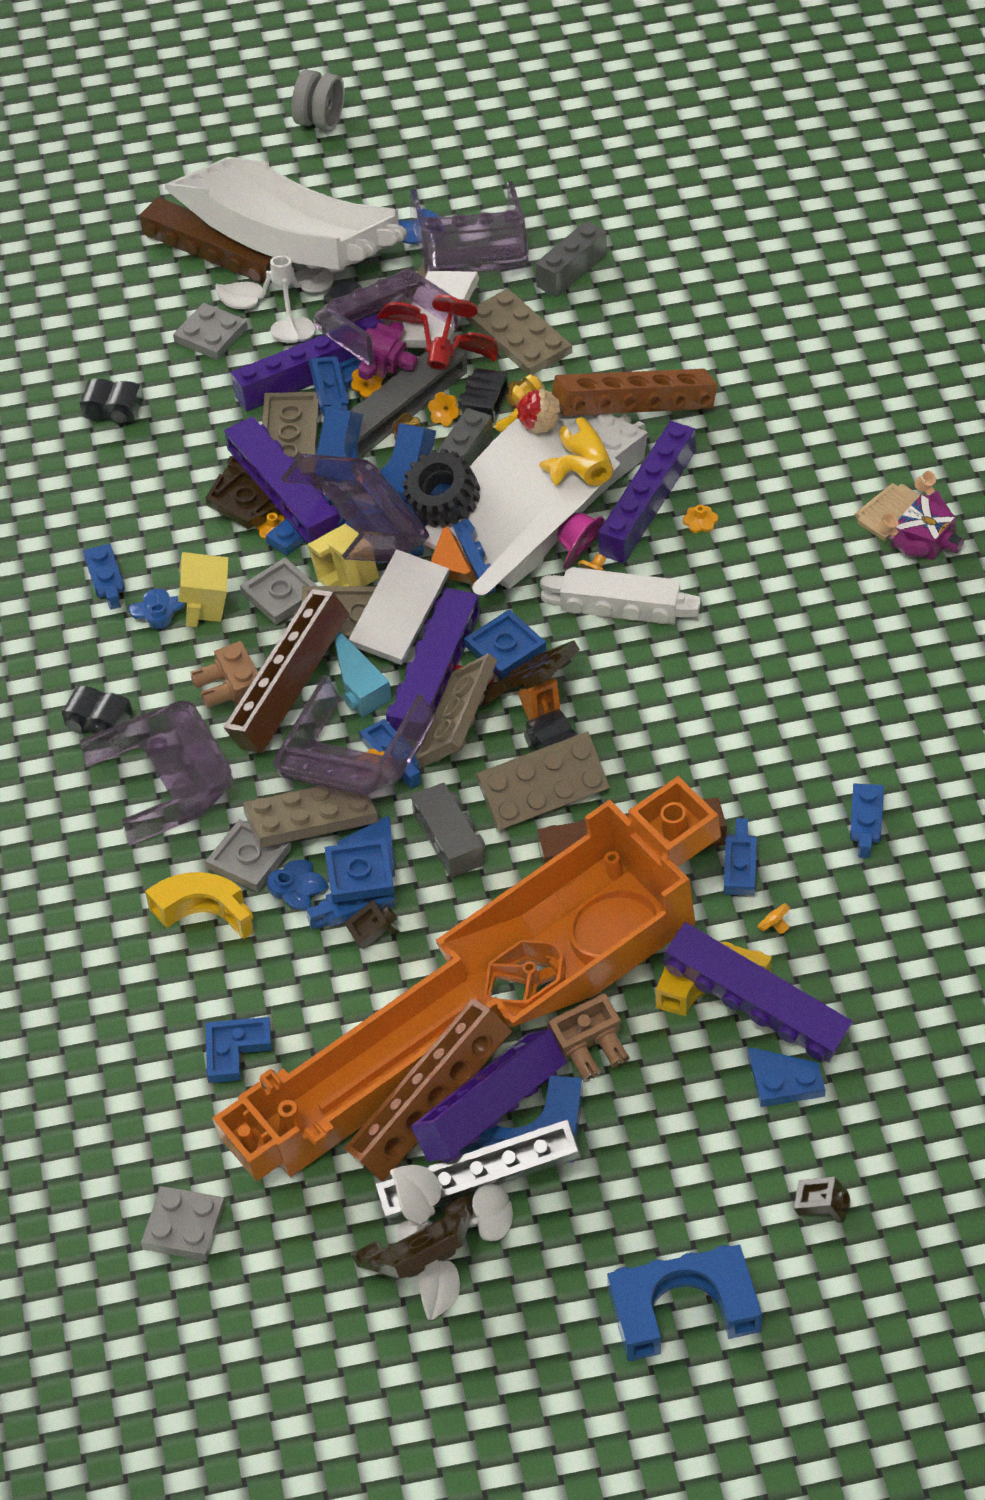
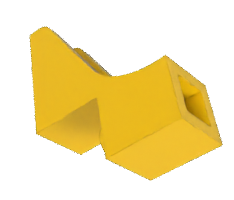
[655,941,772,1017]

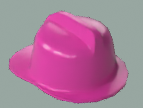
[557,513,605,570]

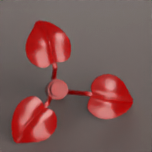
[377,294,499,370]

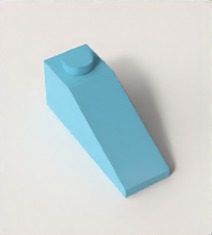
[335,631,392,717]

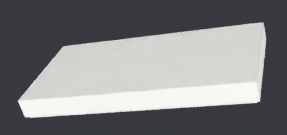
[401,271,479,348]
[348,549,449,665]

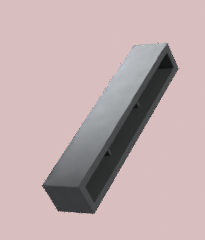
[351,344,467,459]

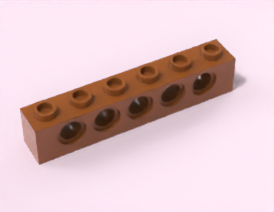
[552,368,718,416]
[344,998,512,1182]

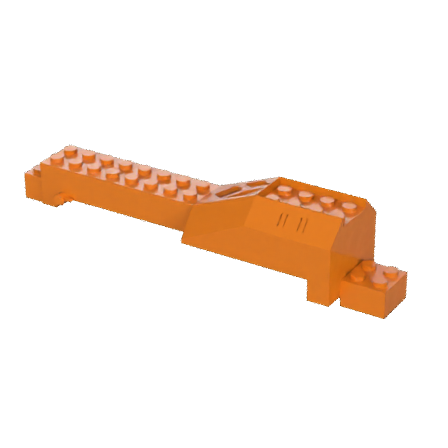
[212,776,721,1182]

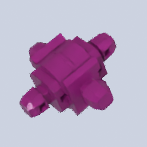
[345,321,418,380]

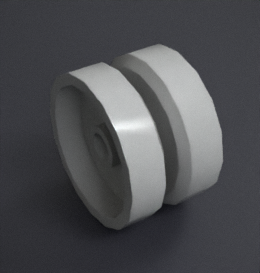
[291,69,345,131]

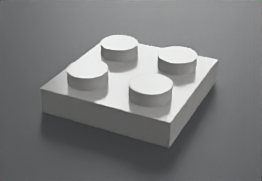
[173,303,248,360]
[240,557,317,625]
[205,819,292,893]
[141,1186,225,1261]

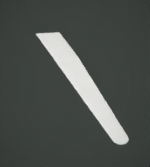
[472,453,621,595]

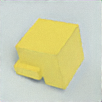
[308,523,379,587]
[178,552,228,628]

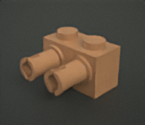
[190,641,258,709]
[547,993,630,1082]

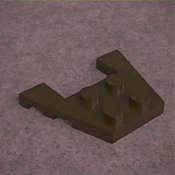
[205,456,323,529]
[478,640,580,708]
[351,1193,473,1279]

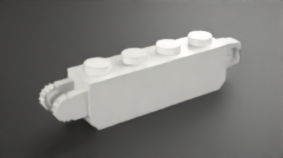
[540,567,700,625]

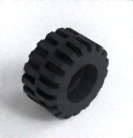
[402,449,480,528]

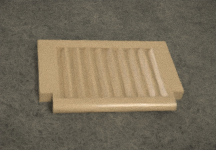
[854,483,920,541]

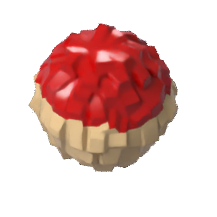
[516,389,560,435]

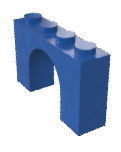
[313,406,436,500]
[460,1072,583,1163]
[607,1244,762,1362]

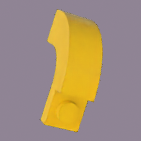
[145,872,253,940]

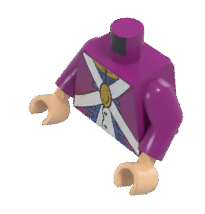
[877,470,965,560]

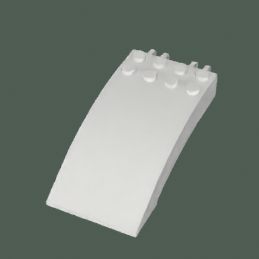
[165,157,407,272]
[420,412,647,589]

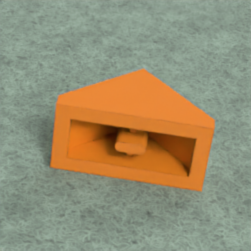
[430,526,477,585]
[517,678,560,721]

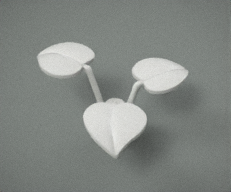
[215,255,334,343]
[390,1165,513,1320]

